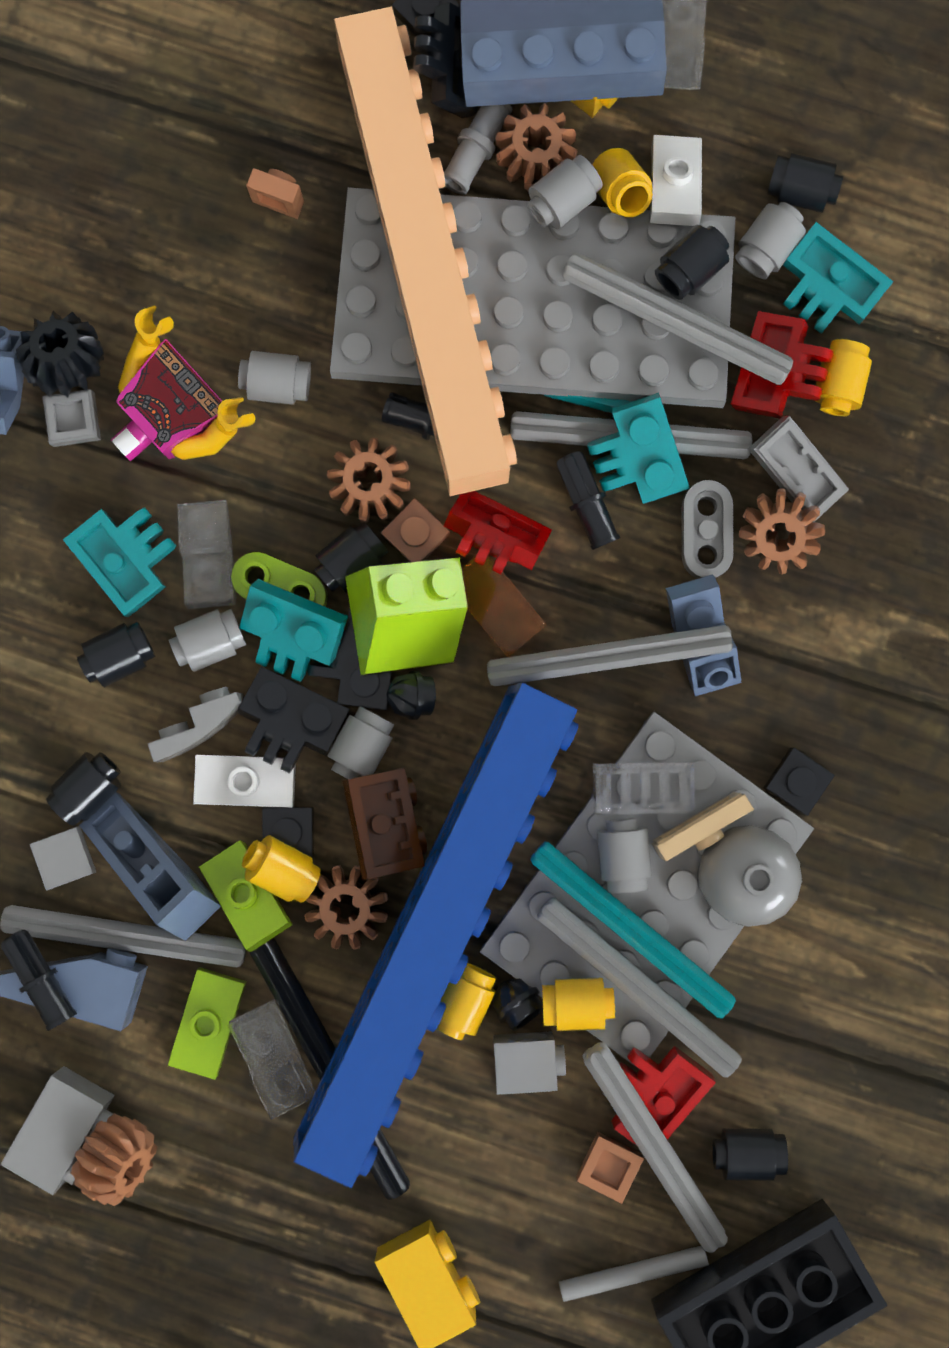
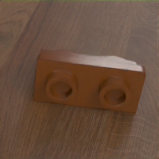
[343,768,427,879]

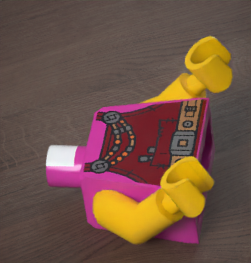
[110,305,255,461]

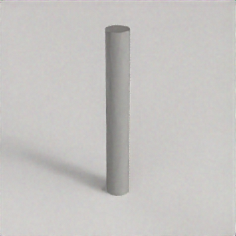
[559,1246,709,1302]

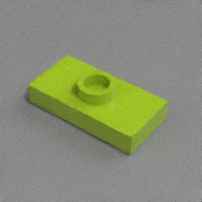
[199,840,293,952]
[168,967,247,1080]

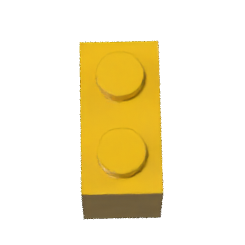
[375,1220,480,1348]

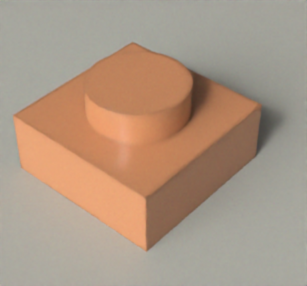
[246,168,304,219]
[381,498,450,562]
[576,1132,644,1204]

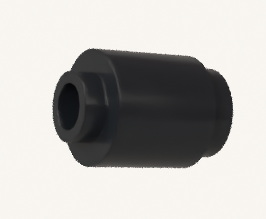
[767,153,843,213]
[655,225,729,300]
[314,522,389,593]
[77,622,156,687]
[46,752,121,826]
[712,1128,788,1181]

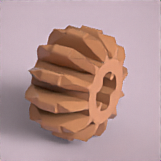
[495,103,577,192]
[327,438,411,523]
[739,488,825,574]
[304,865,388,949]
[70,1113,158,1206]

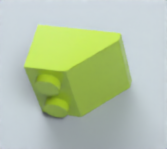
[345,558,468,675]

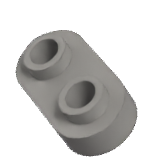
[681,480,733,579]

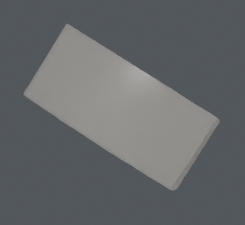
[148,687,244,762]

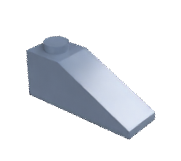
[79,792,221,941]
[0,948,148,1031]

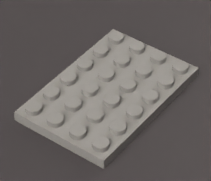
[480,712,814,1069]

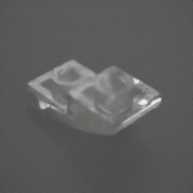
[662,0,707,90]
[177,500,236,609]
[228,999,315,1120]

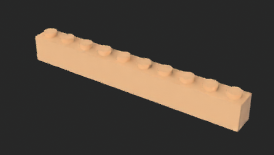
[334,6,517,496]

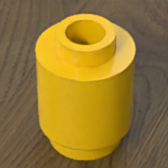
[592,148,653,217]
[814,339,872,416]
[242,835,321,903]
[437,962,497,1040]
[542,978,615,1031]

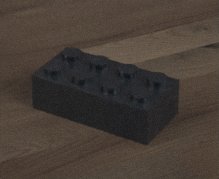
[651,1198,888,1348]

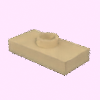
[652,792,754,861]

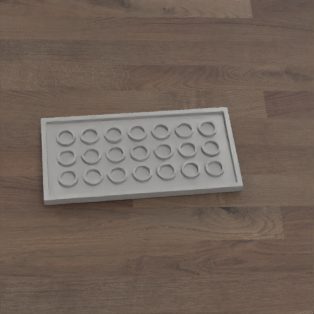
[330,187,735,408]

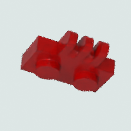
[731,311,834,418]
[443,491,552,575]
[611,1046,716,1145]

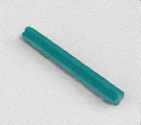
[530,842,736,1019]

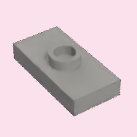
[748,416,849,522]

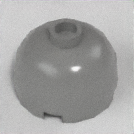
[698,825,802,927]

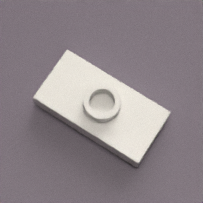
[650,135,702,226]
[193,755,296,808]

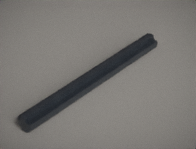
[249,938,410,1200]

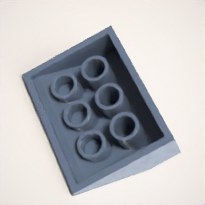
[461,0,667,107]

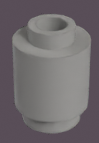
[527,155,603,229]
[735,202,806,279]
[238,351,311,405]
[169,609,246,672]
[327,706,394,779]
[597,818,652,893]

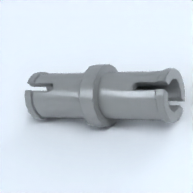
[444,104,513,195]

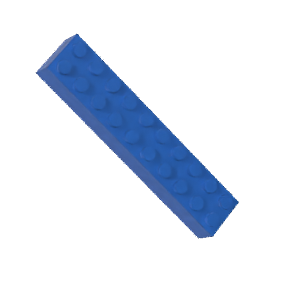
[293,683,579,1188]

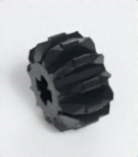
[16,311,104,398]

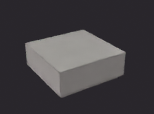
[42,389,101,447]
[30,826,96,891]

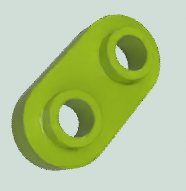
[231,552,327,607]

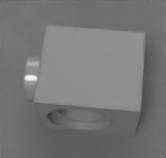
[493,1031,566,1095]

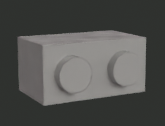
[0,1066,115,1195]

